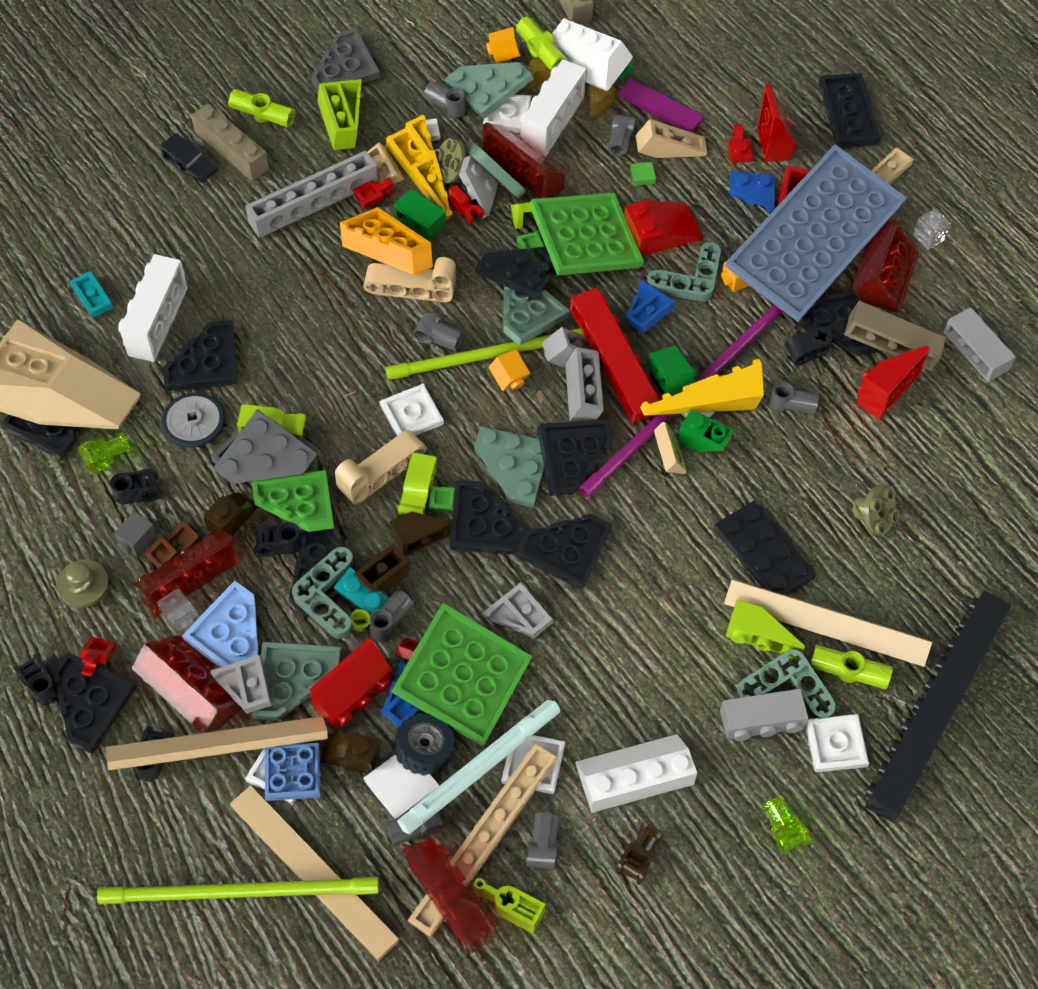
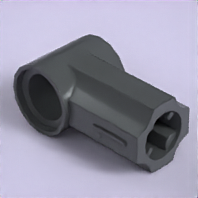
[424,82,466,117]
[608,113,636,157]
[413,313,464,351]
[768,381,819,415]
[370,591,414,642]
[385,812,444,847]
[527,812,559,870]

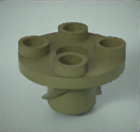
[435,138,470,184]
[853,485,899,535]
[56,560,109,609]

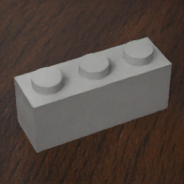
[943,307,1016,382]
[565,347,603,422]
[720,689,808,741]

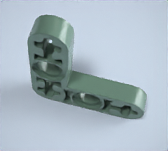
[464,140,526,199]
[647,242,721,302]
[292,547,353,639]
[737,649,835,718]

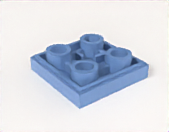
[265,743,321,801]

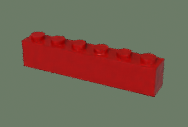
[569,287,662,425]

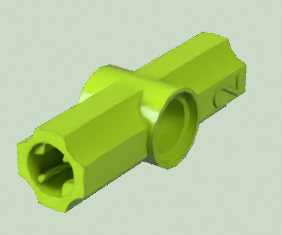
[516,16,567,71]
[228,89,296,127]
[810,645,893,690]

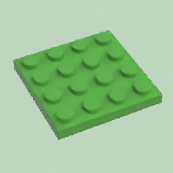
[529,193,644,276]
[391,603,532,746]

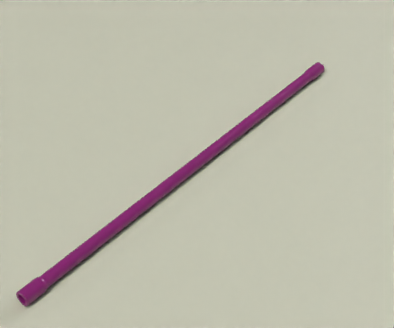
[579,304,784,498]

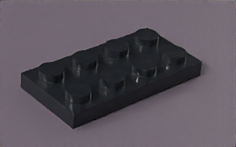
[818,73,881,148]
[713,501,816,596]

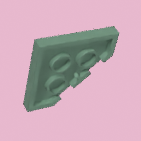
[444,62,534,119]
[503,286,570,346]
[474,426,545,508]
[252,642,341,721]

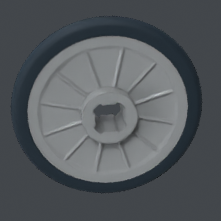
[161,393,225,447]

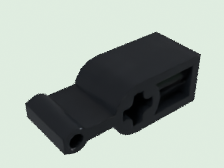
[160,133,218,183]

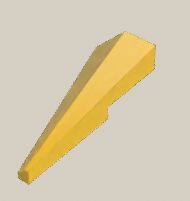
[386,115,452,221]
[640,359,764,416]

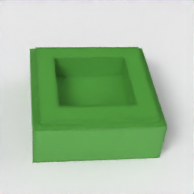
[630,162,656,186]
[516,231,545,249]
[429,486,455,513]

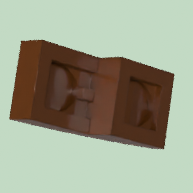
[144,521,202,571]

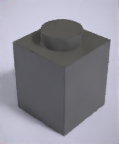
[114,511,157,558]

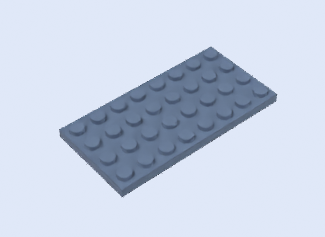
[725,144,907,322]

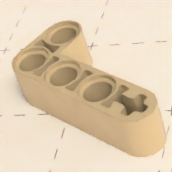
[363,257,456,302]
[335,430,427,505]

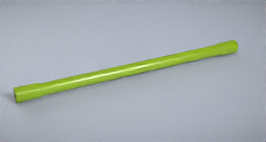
[385,328,584,380]
[97,877,380,904]

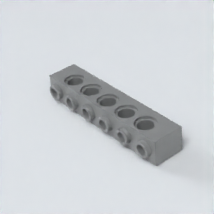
[245,151,378,238]

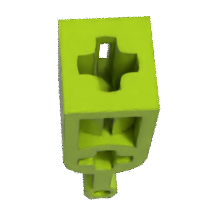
[237,404,306,439]
[398,453,437,514]
[473,878,546,934]

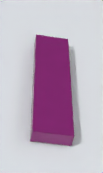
[619,78,704,133]

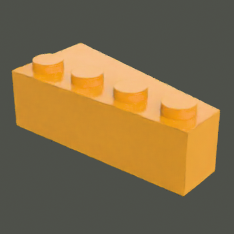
[340,207,433,275]

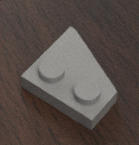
[459,155,499,218]
[482,583,554,638]
[210,655,272,714]

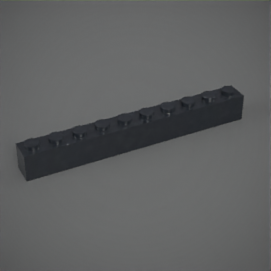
[865,591,1012,823]

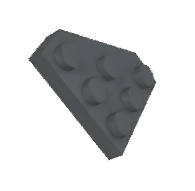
[311,28,380,93]
[213,409,318,484]

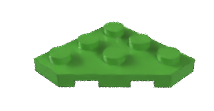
[252,470,334,532]

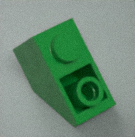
[678,409,735,453]

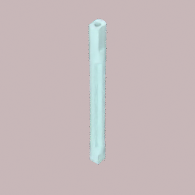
[397,700,560,834]

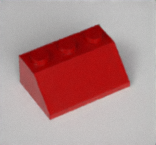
[309,638,393,731]

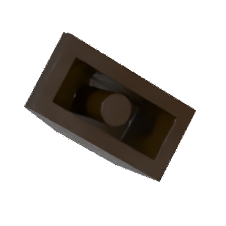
[203,492,258,543]
[389,511,449,556]
[354,544,410,593]
[320,732,380,774]

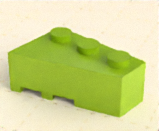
[317,79,362,150]

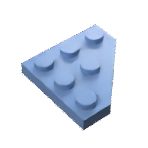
[182,581,259,667]

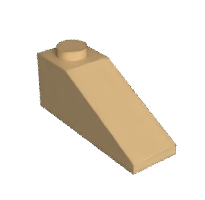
[636,119,707,158]

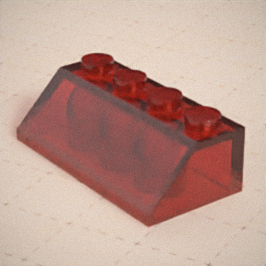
[483,122,565,199]
[852,219,919,313]
[133,529,240,617]
[131,635,242,733]
[402,838,497,956]

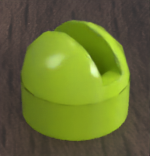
[350,609,370,632]

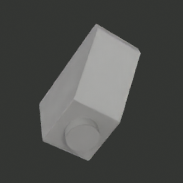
[542,327,592,368]

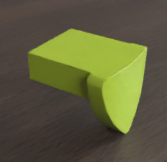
[511,202,531,229]

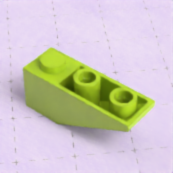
[726,599,805,660]

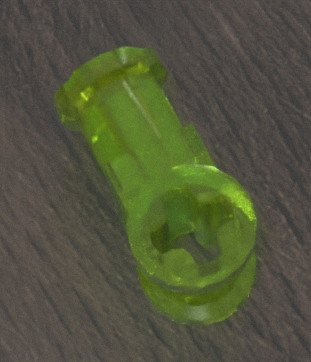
[78,432,132,473]
[762,796,811,855]

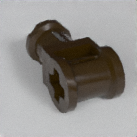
[615,825,662,885]

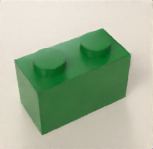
[393,189,446,241]
[649,346,697,396]

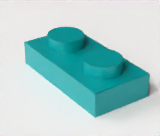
[70,271,113,319]
[333,567,389,616]

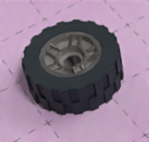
[393,713,455,776]

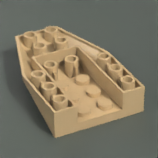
[0,319,141,429]

